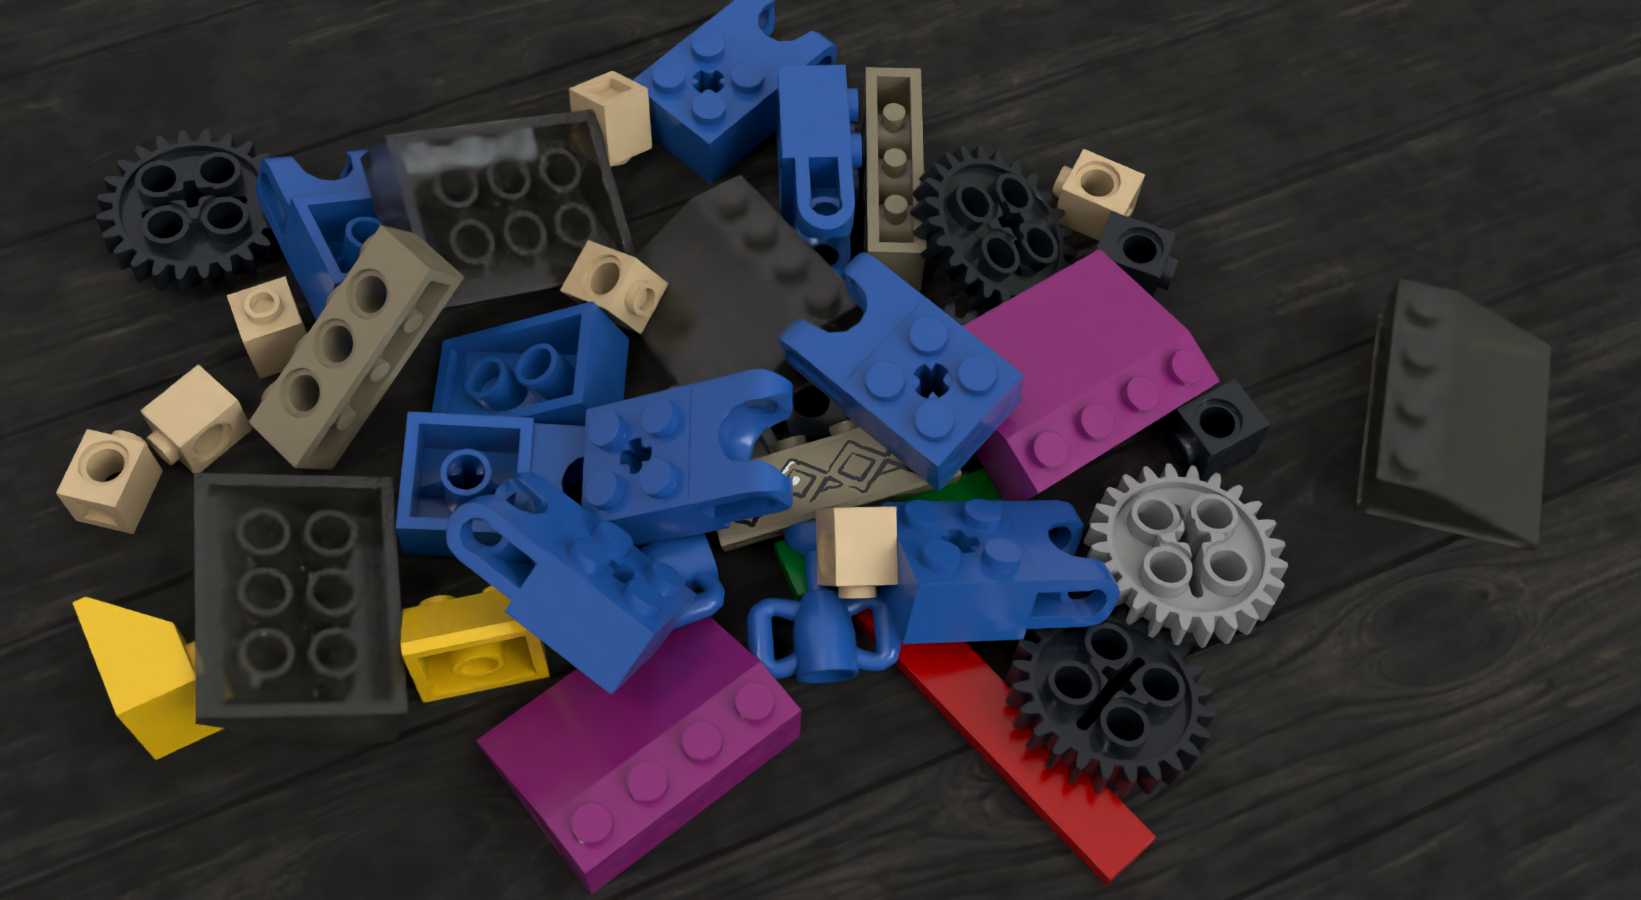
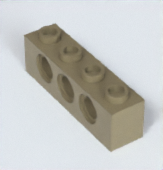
[862,67,926,291]
[248,225,464,469]

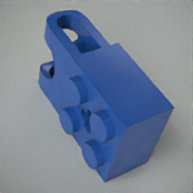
[632,0,837,185]
[776,65,862,290]
[256,149,439,321]
[777,252,1024,492]
[581,369,793,547]
[396,411,585,557]
[446,472,697,695]
[879,499,1120,644]

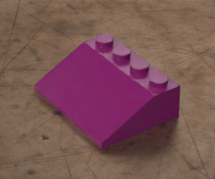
[938,249,1220,501]
[476,616,802,895]

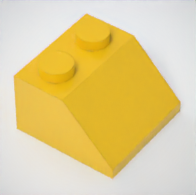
[400,585,550,703]
[72,597,232,760]

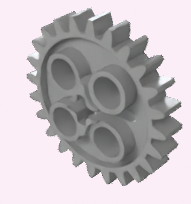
[1084,464,1288,647]

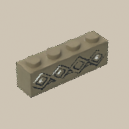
[717,419,962,552]

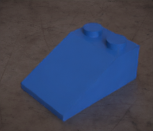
[432,301,629,426]

